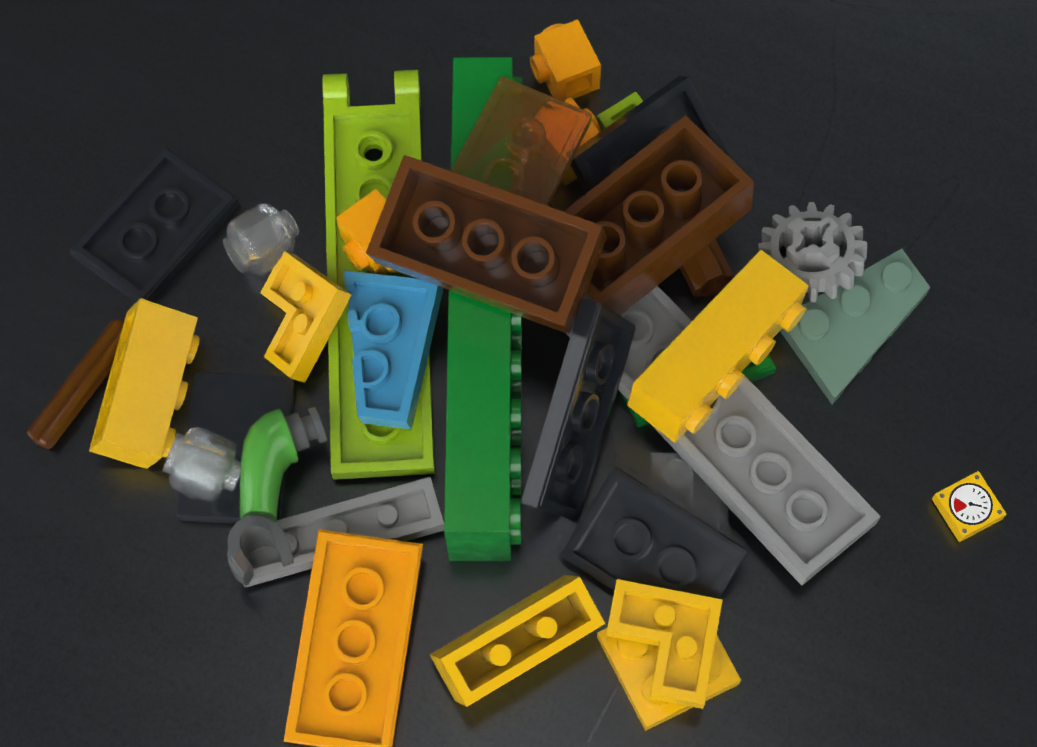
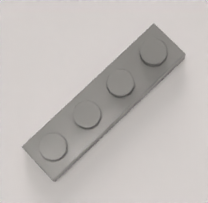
[244,477,444,588]

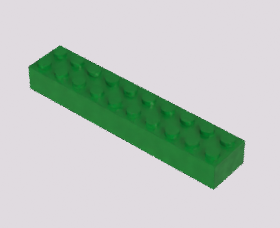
[444,57,523,561]

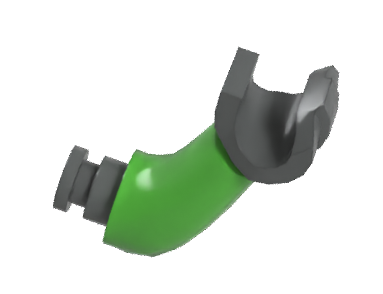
[227,406,327,586]

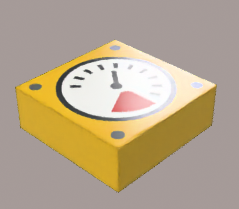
[932,471,1007,543]

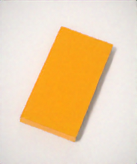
[284,529,423,747]

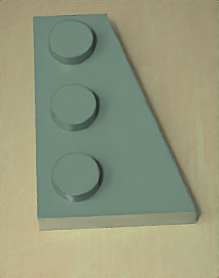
[780,248,930,405]

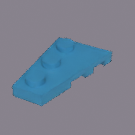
[344,271,443,429]

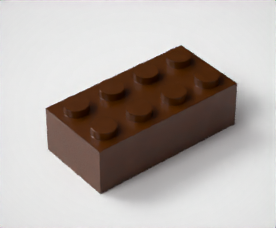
[563,115,754,316]
[366,155,607,335]

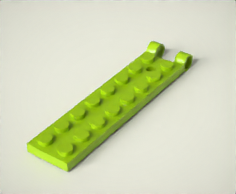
[323,70,435,480]

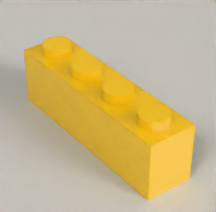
[627,250,809,443]

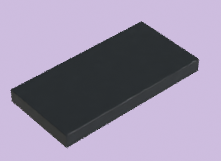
[521,298,636,521]

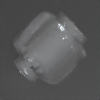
[223,203,299,276]
[162,427,241,502]

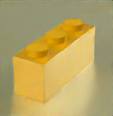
[89,298,200,469]
[430,575,605,707]

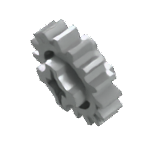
[758,202,867,302]

